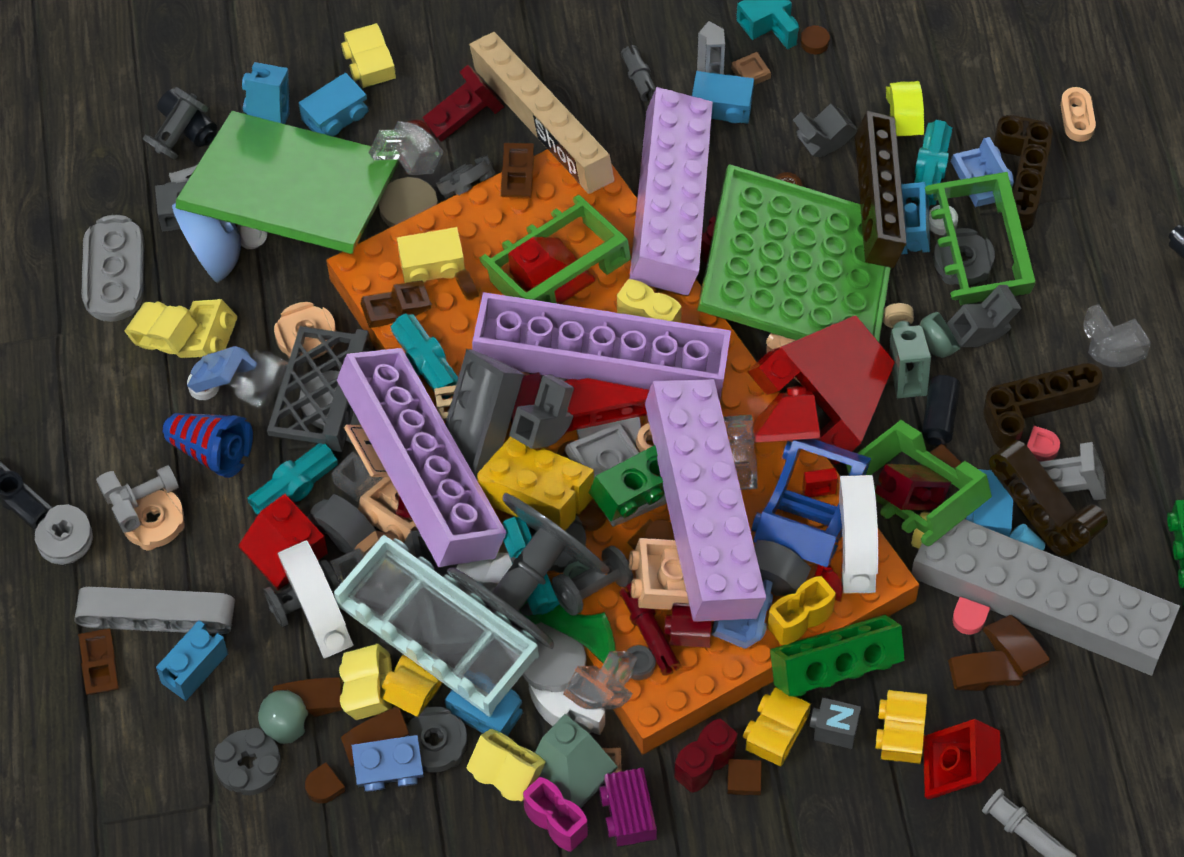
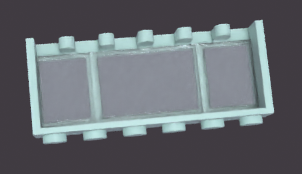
[334,534,539,717]

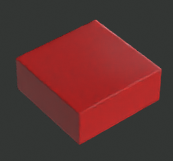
[802,468,838,498]

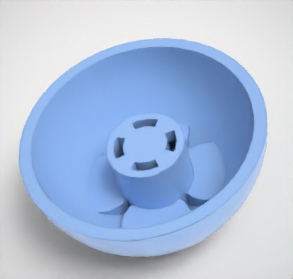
[172,203,241,283]

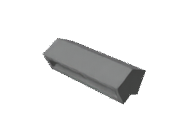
[697,21,725,74]

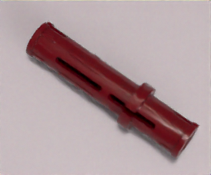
[619,583,681,675]

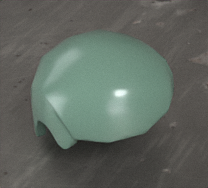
[919,312,961,358]
[258,690,308,744]

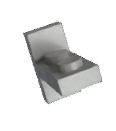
[1039,442,1106,500]

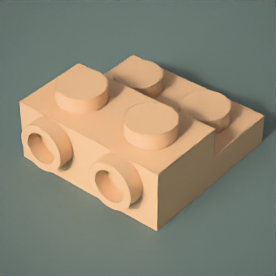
[358,477,418,543]
[629,538,689,610]

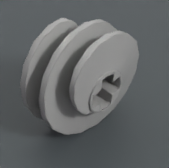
[35,504,93,565]

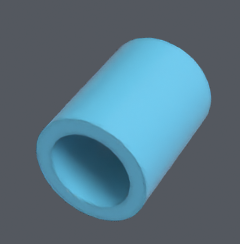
[1010,524,1045,550]

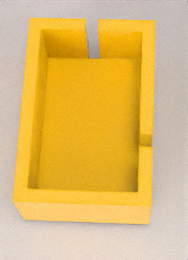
[477,436,594,531]

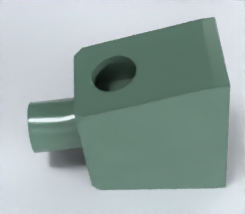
[889,321,931,398]

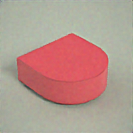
[1027,426,1060,462]
[952,597,990,635]

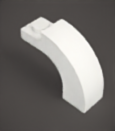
[839,475,878,593]
[278,540,354,659]
[528,683,605,735]

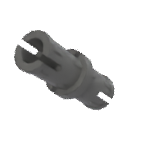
[621,45,656,102]

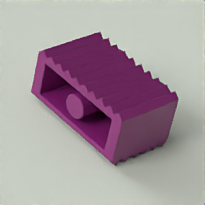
[599,767,657,847]

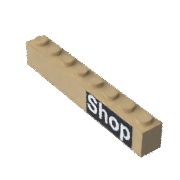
[469,32,615,194]

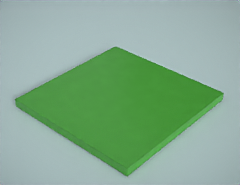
[175,111,401,254]
[697,164,891,342]

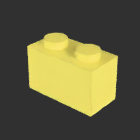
[397,227,465,283]

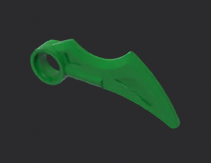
[519,601,616,672]

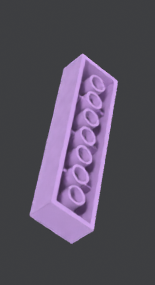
[629,87,713,296]
[472,292,731,402]
[337,348,507,567]
[645,379,766,622]

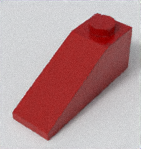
[564,378,649,432]

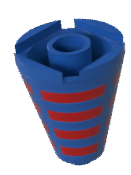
[163,413,253,478]

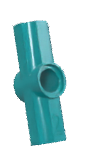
[911,120,953,206]
[390,313,458,399]
[247,443,338,515]
[502,516,559,615]

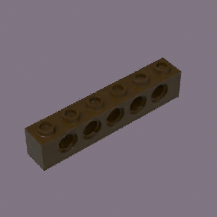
[855,111,907,268]

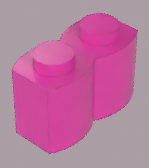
[523,777,588,852]

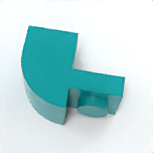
[737,0,799,50]

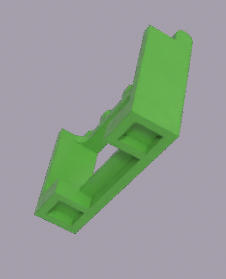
[925,172,1036,305]
[479,195,631,303]
[846,420,992,546]

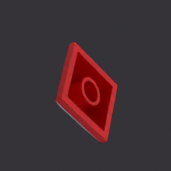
[508,237,595,304]
[750,386,820,442]
[923,719,1001,799]

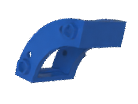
[751,439,871,567]

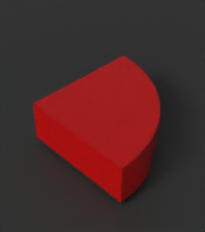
[814,564,843,602]

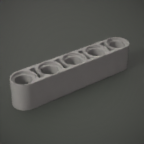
[74,587,235,634]

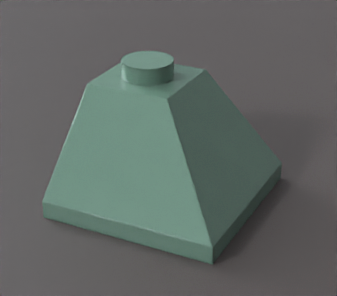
[535,714,618,808]

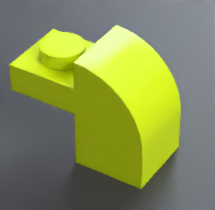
[886,81,924,136]

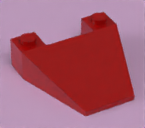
[747,315,895,465]

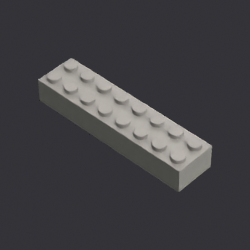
[912,519,1180,676]

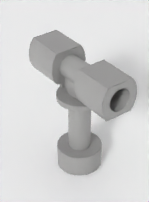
[96,465,179,533]

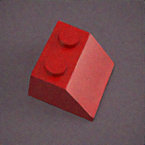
[238,494,328,590]

